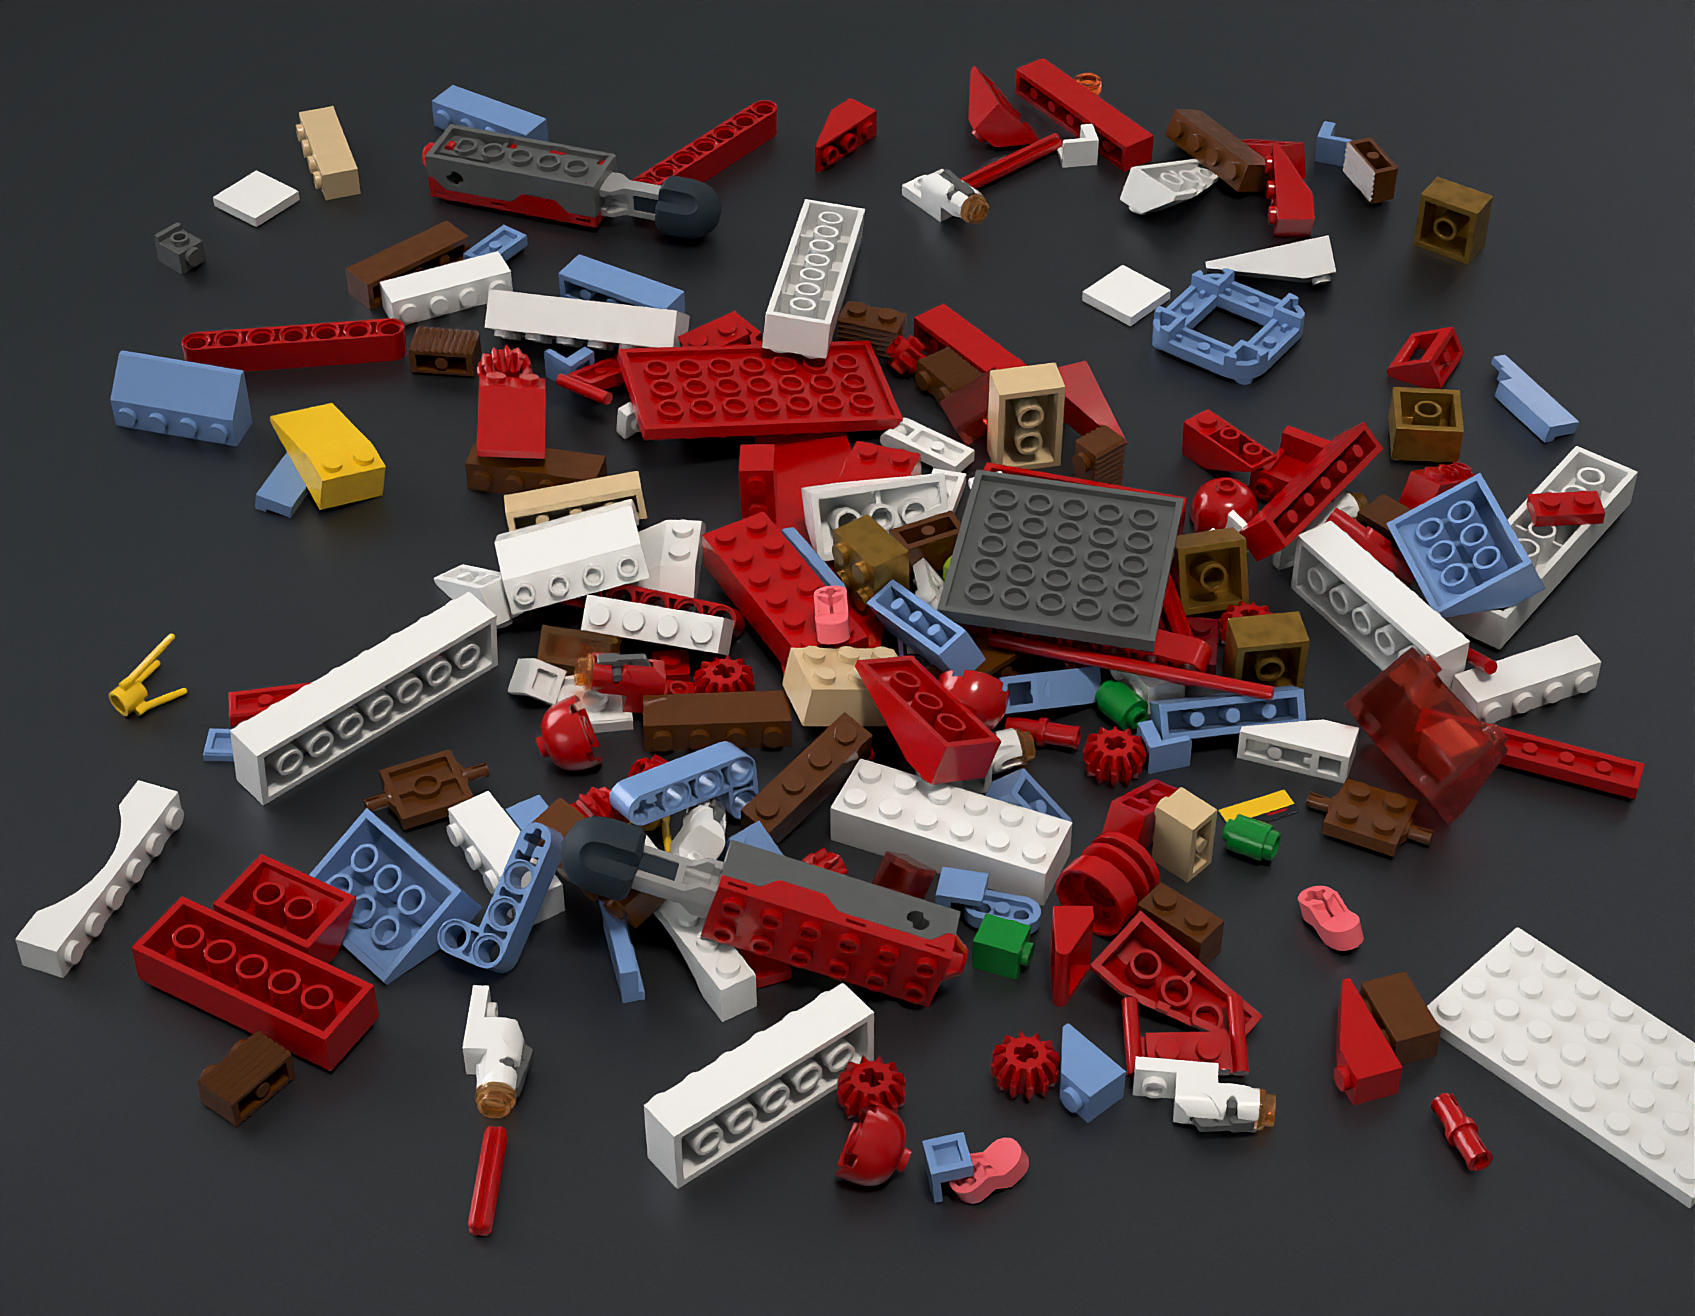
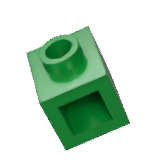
[972,913,1035,980]

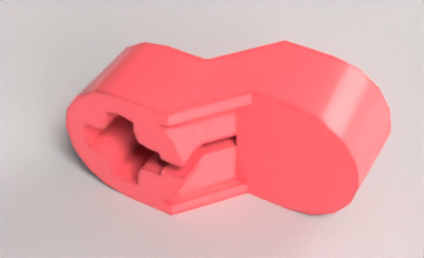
[814,586,850,644]
[1298,886,1364,951]
[949,1137,1029,1204]

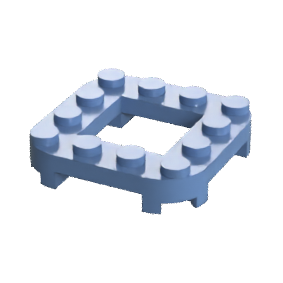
[1152,268,1305,385]

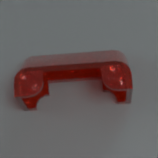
[1343,647,1509,826]

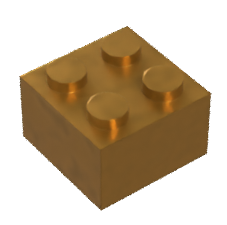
[1413,176,1493,265]
[1388,387,1464,463]
[832,514,909,621]
[1170,527,1249,616]
[1222,611,1310,688]

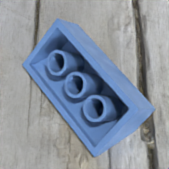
[110,350,253,446]

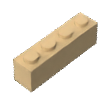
[295,106,361,200]
[504,471,647,532]

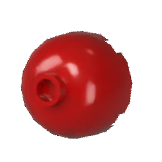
[1189,478,1258,533]
[938,670,1010,730]
[536,695,602,772]
[835,1099,912,1186]

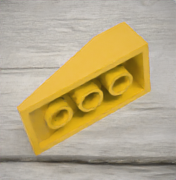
[270,403,386,510]

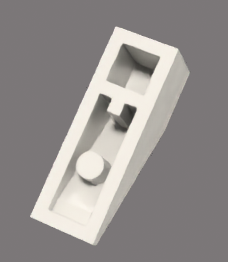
[434,564,523,629]
[1237,719,1359,784]

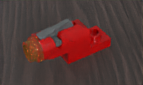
[574,652,695,713]

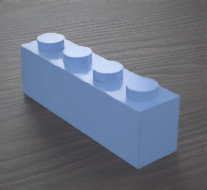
[432,85,549,142]
[558,254,685,314]
[867,579,986,677]
[1149,685,1306,740]

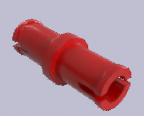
[1004,715,1081,749]
[1431,1093,1493,1171]

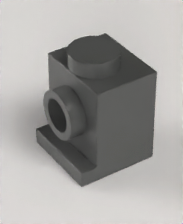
[154,222,206,275]

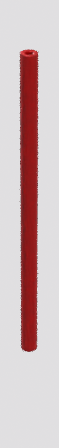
[989,632,1275,701]

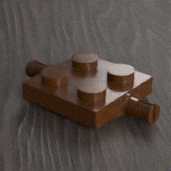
[363,749,490,830]
[1306,778,1434,857]

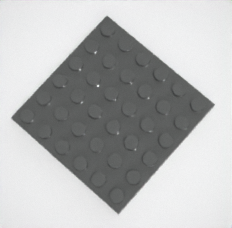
[937,469,1184,652]

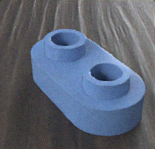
[964,889,1041,934]

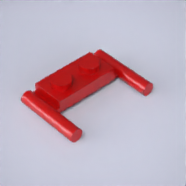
[556,351,625,405]
[1121,995,1249,1079]

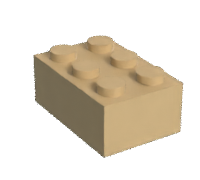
[987,363,1065,470]
[782,646,898,726]

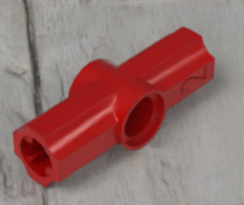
[1325,507,1415,587]

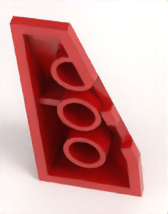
[968,65,1039,147]
[1089,911,1263,1036]

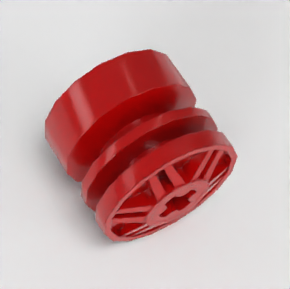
[1056,831,1160,937]

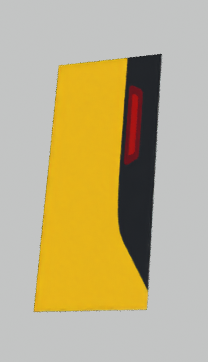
[1218,789,1300,822]

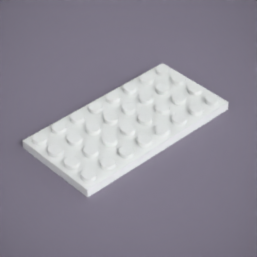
[1427,927,1695,1208]

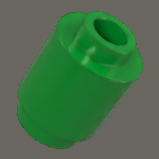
[1095,680,1148,730]
[1222,814,1282,862]

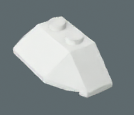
[629,519,706,613]

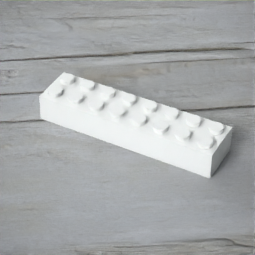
[762,199,865,359]
[1444,446,1638,650]
[230,592,498,806]

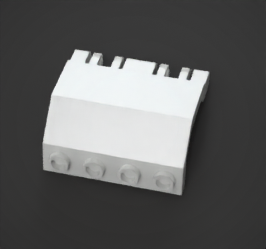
[495,499,650,615]

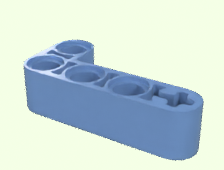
[609,741,759,826]
[437,822,564,973]

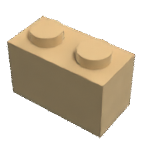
[1152,787,1217,883]

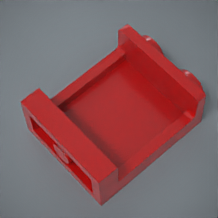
[1249,425,1331,502]

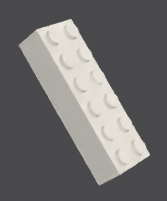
[485,289,690,351]
[1291,521,1470,709]
[830,758,1072,906]
[644,983,874,1189]

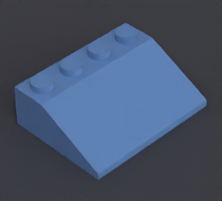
[1386,473,1546,618]
[309,808,483,985]

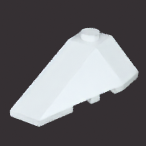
[1120,159,1221,215]
[1205,235,1336,286]
[801,473,948,561]

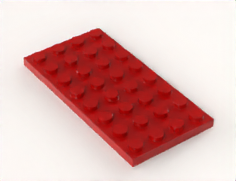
[617,341,903,440]

